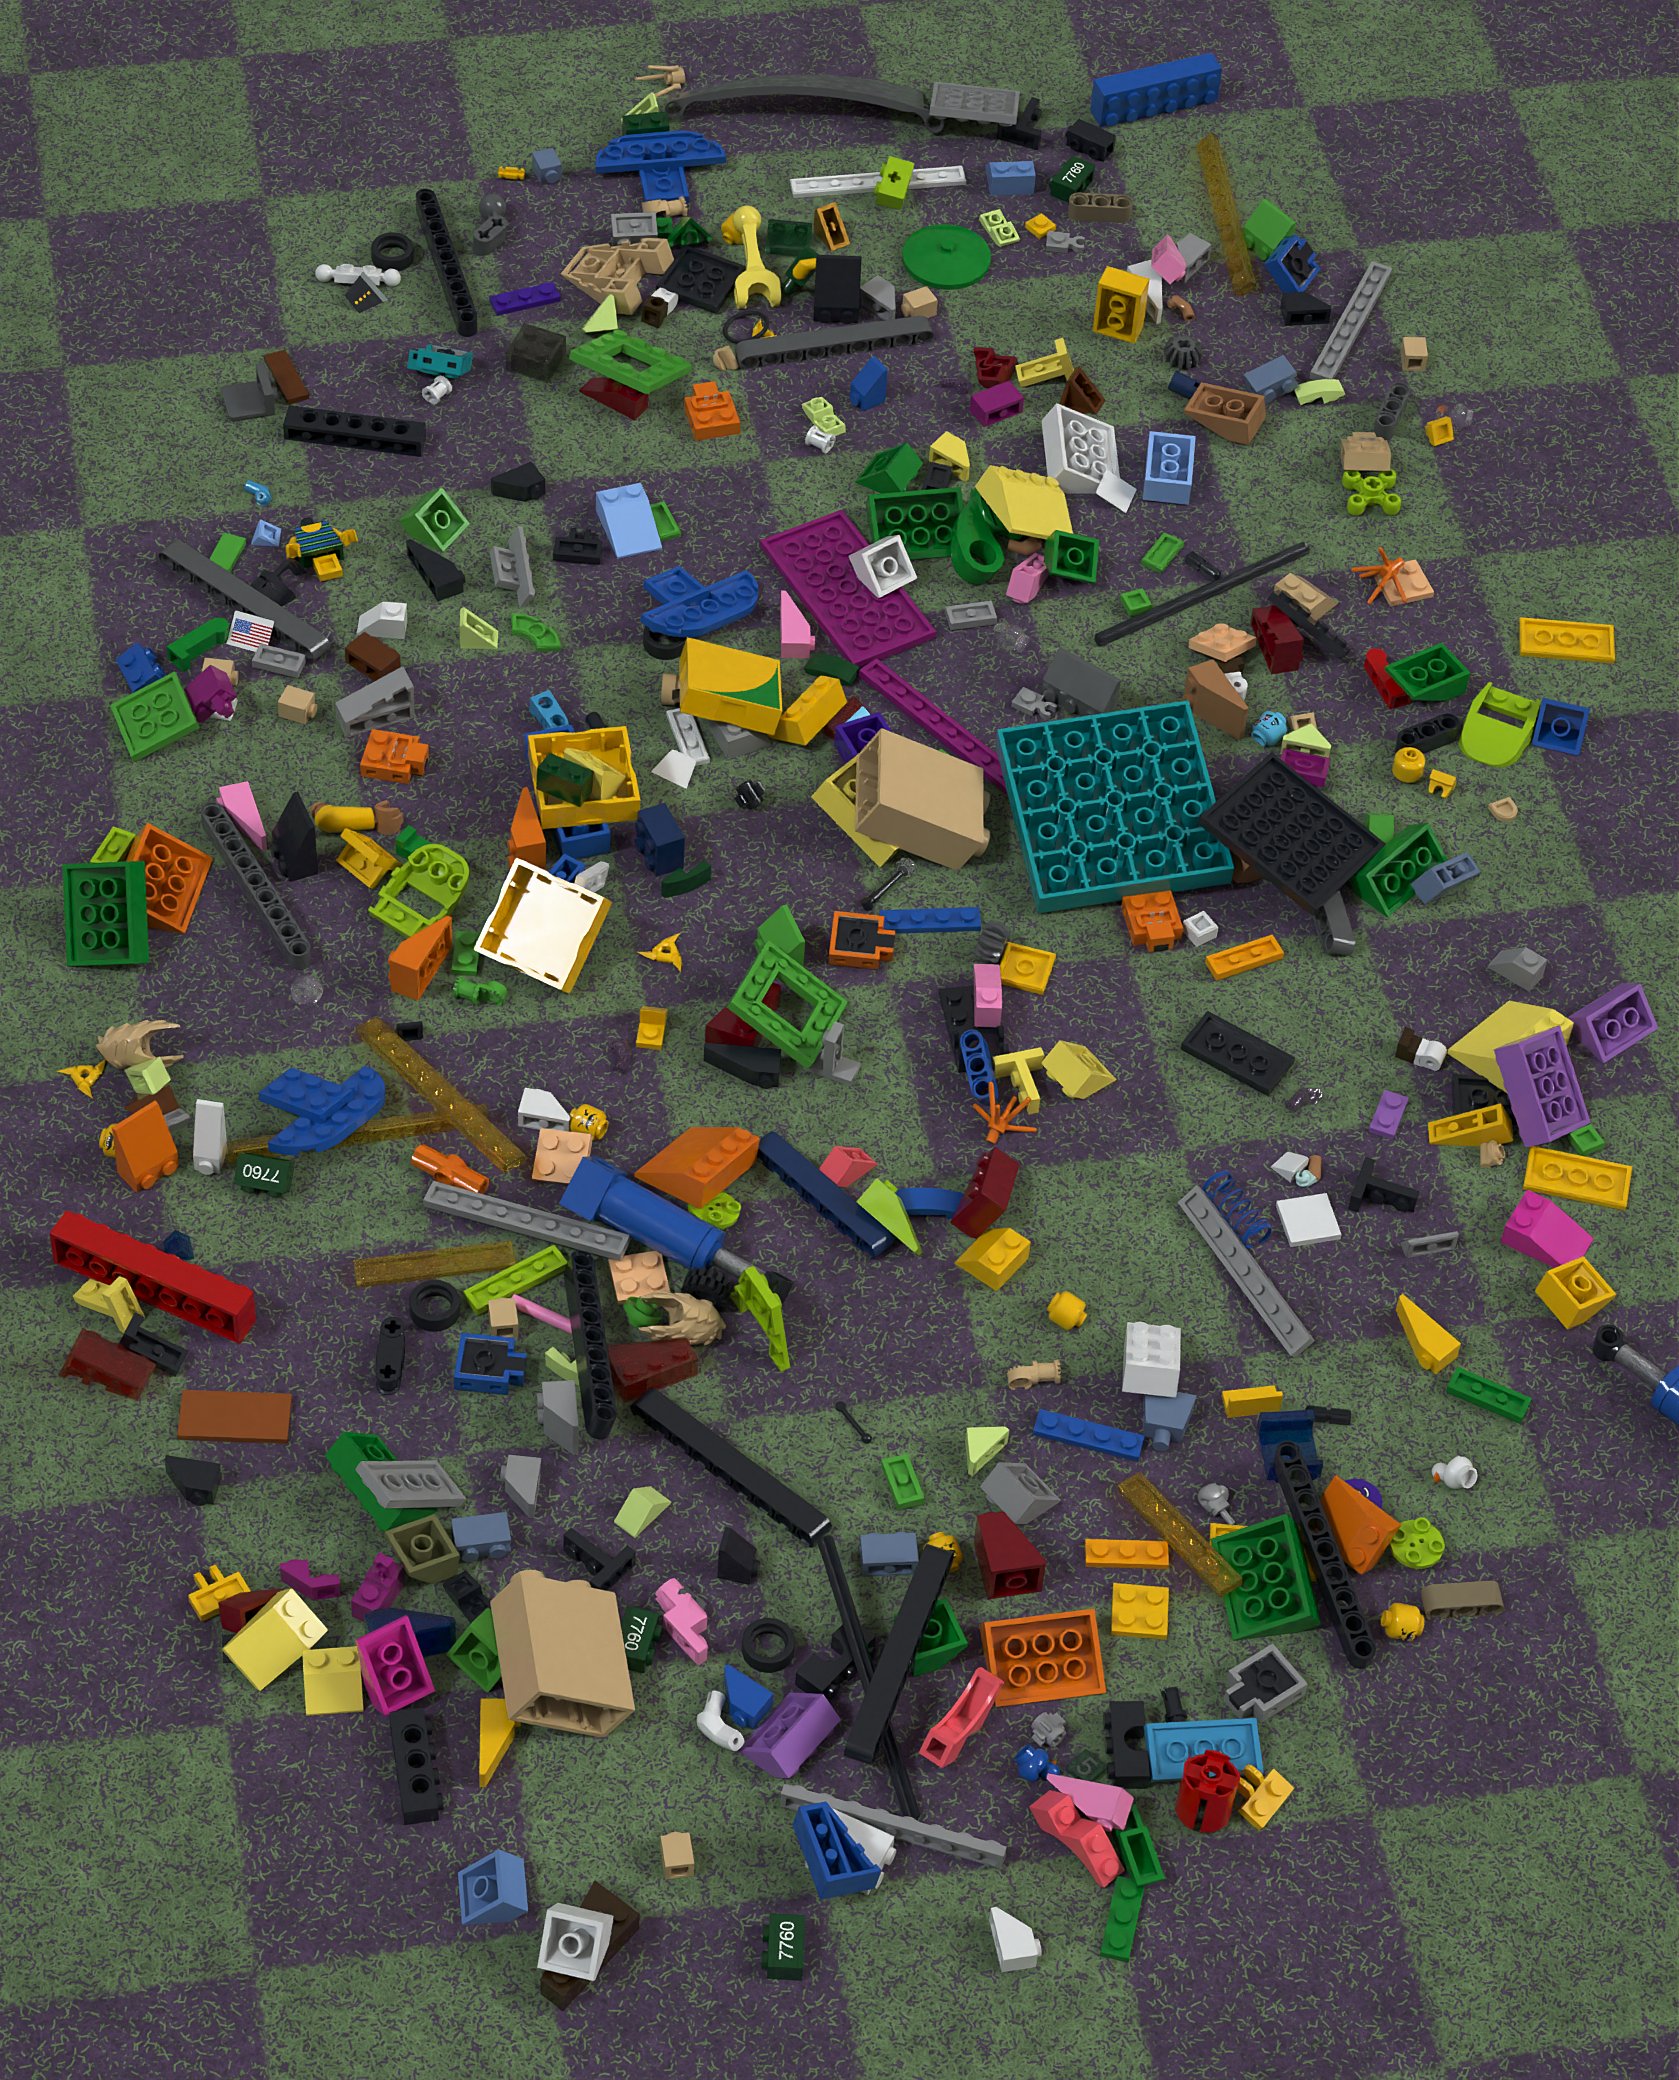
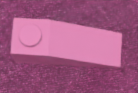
[1151,234,1186,284]
[1006,553,1049,604]
[780,591,815,658]
[216,781,267,851]
[974,964,1002,1027]
[1046,1773,1134,1832]

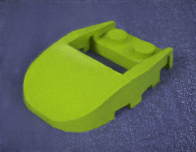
[1459,682,1541,767]
[368,844,469,939]

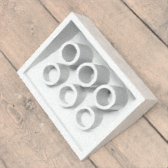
[1042,403,1120,494]

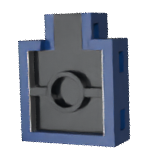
[1264,234,1320,293]
[454,1333,527,1395]

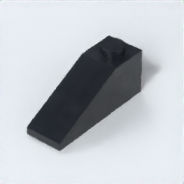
[406,539,466,601]
[703,1043,781,1089]

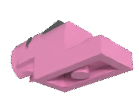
[655,1578,708,1666]

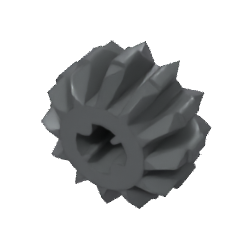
[1164,333,1202,371]
[975,920,1011,964]

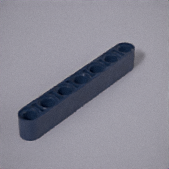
[757,1131,894,1260]

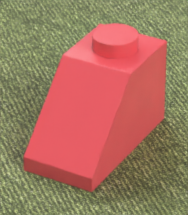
[819,1146,877,1187]

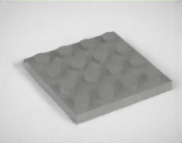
[929,82,1020,127]

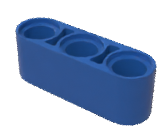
[960,1029,999,1106]

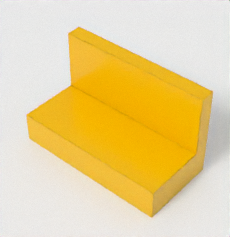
[1222,1385,1283,1418]

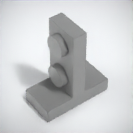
[803,1021,861,1086]

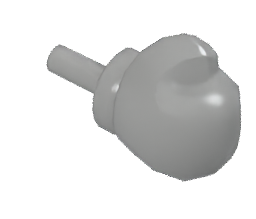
[1198,1483,1236,1525]

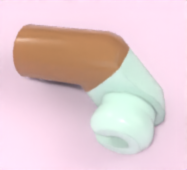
[1295,1155,1322,1187]

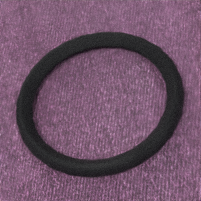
[723,310,769,344]

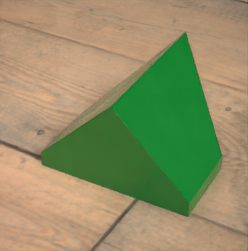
[667,217,712,247]

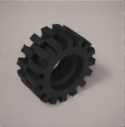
[680,1267,732,1312]

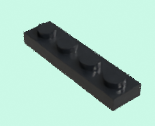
[1268,590,1351,659]

